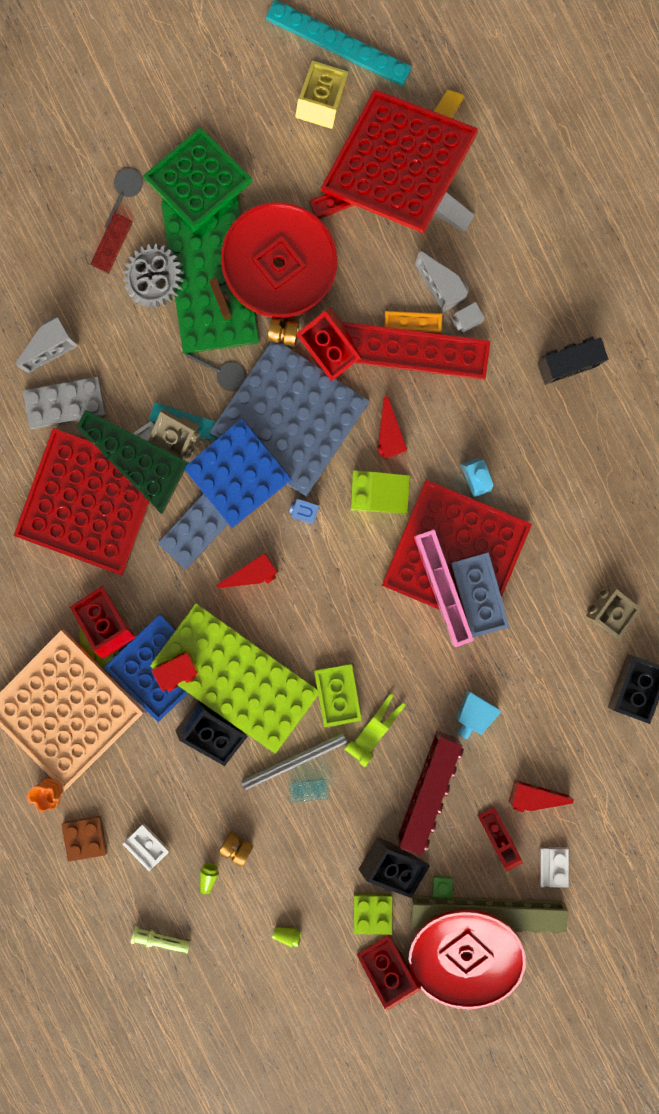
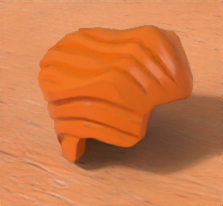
[27,778,63,811]

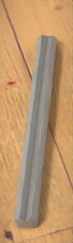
[241,733,347,790]

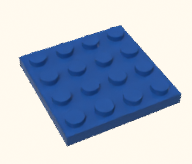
[185,419,292,528]
[104,613,188,722]

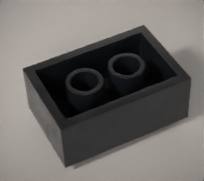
[537,336,609,385]
[608,654,659,724]

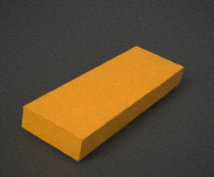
[384,311,442,334]

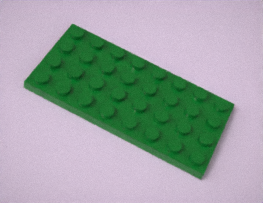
[161,195,259,354]

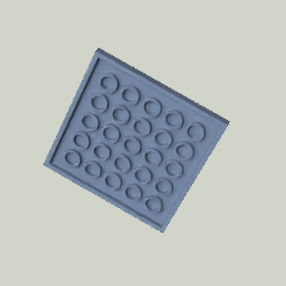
[210,342,370,497]

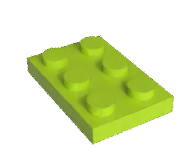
[314,663,362,727]

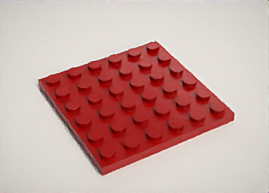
[321,89,478,234]
[13,428,150,576]
[381,480,532,614]

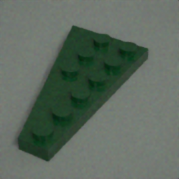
[77,410,189,514]

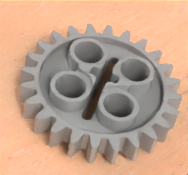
[123,244,184,308]

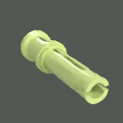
[131,926,190,954]

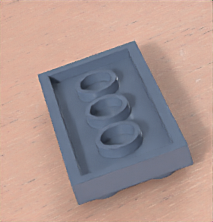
[158,494,228,569]
[450,553,509,637]

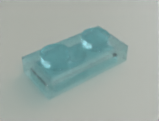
[289,778,329,803]

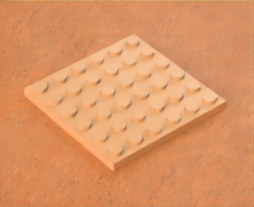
[0,629,145,791]

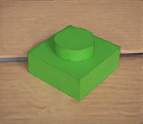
[432,876,453,898]

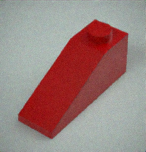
[376,396,407,460]
[216,553,278,588]
[509,780,574,812]
[477,807,523,872]

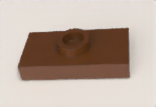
[209,277,232,320]

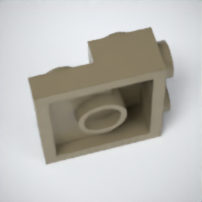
[148,409,201,459]
[586,585,641,640]

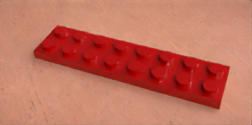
[343,322,491,380]

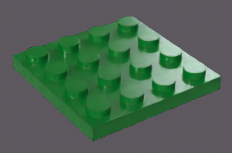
[143,127,252,231]

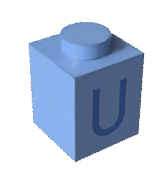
[289,499,319,525]

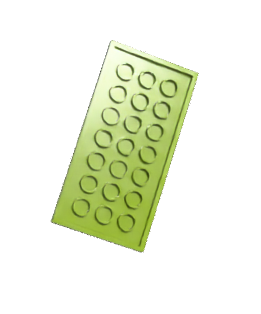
[150,603,318,754]

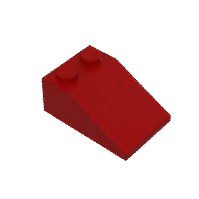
[296,308,362,381]
[70,586,136,659]
[357,935,421,1010]

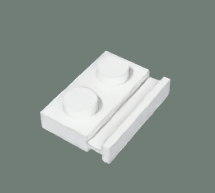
[123,823,170,871]
[539,847,569,887]

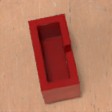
[151,650,199,692]

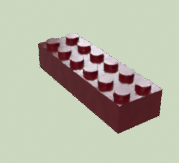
[397,731,464,856]

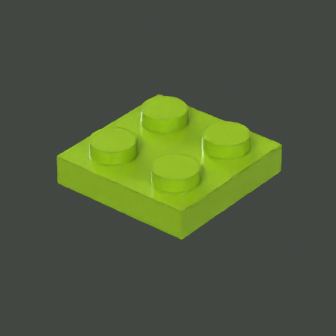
[354,894,392,935]

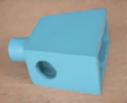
[460,457,494,498]
[456,690,501,739]

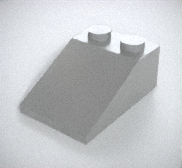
[415,251,468,313]
[16,317,78,373]

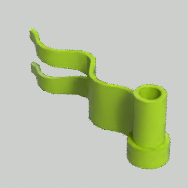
[344,693,407,767]

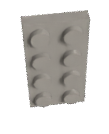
[23,377,106,429]

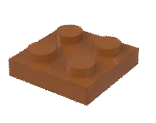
[61,816,107,862]

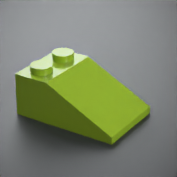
[350,471,410,514]

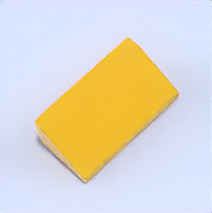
[434,90,465,118]

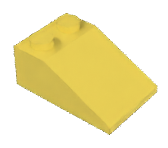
[295,60,349,129]

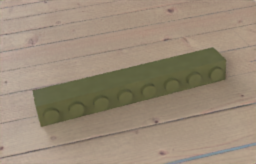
[411,896,568,934]

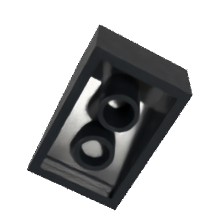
[175,701,247,766]
[358,837,430,898]

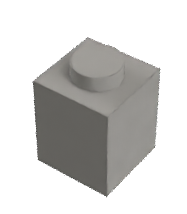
[453,302,485,334]

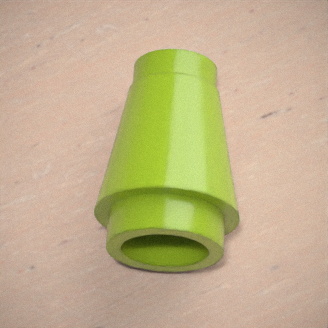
[199,863,219,894]
[272,927,302,948]

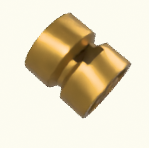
[268,318,299,347]
[218,831,254,867]

